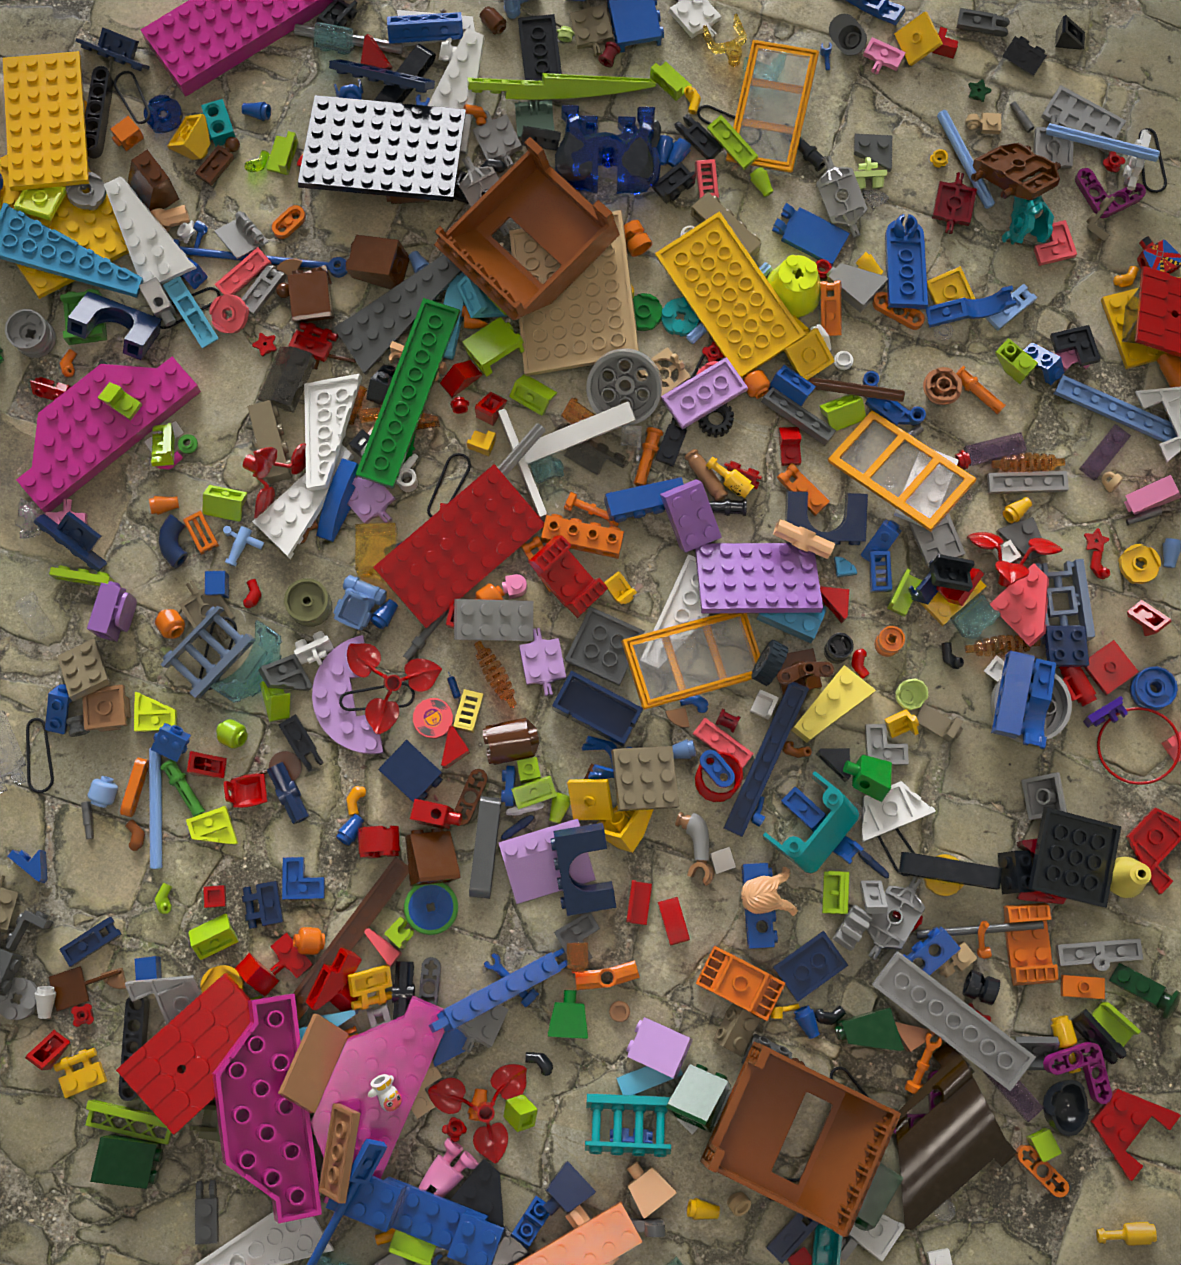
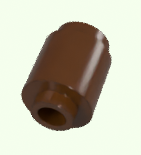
[479,6,507,35]

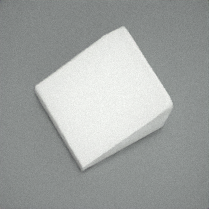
[709,847,736,874]

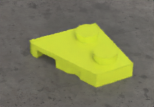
[134,692,177,732]
[186,806,239,845]

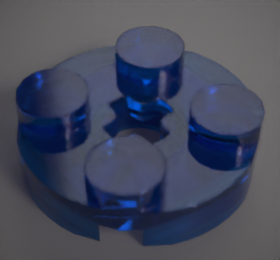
[143,95,183,133]

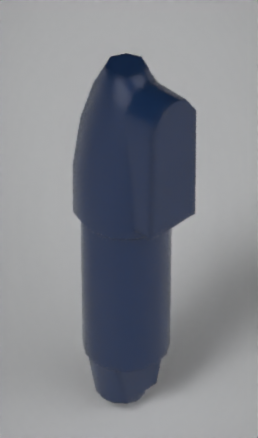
[501,815,534,840]
[857,850,889,878]

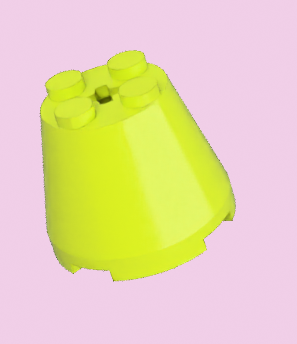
[767,255,821,319]

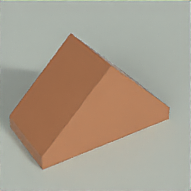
[895,1022,936,1052]

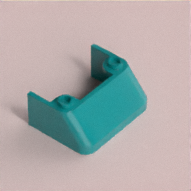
[763,771,859,874]

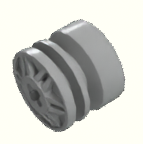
[5,309,56,358]

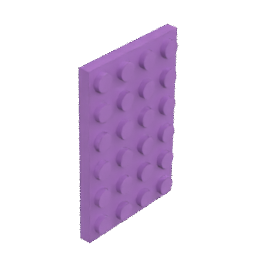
[695,543,823,613]

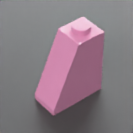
[1124,475,1181,515]

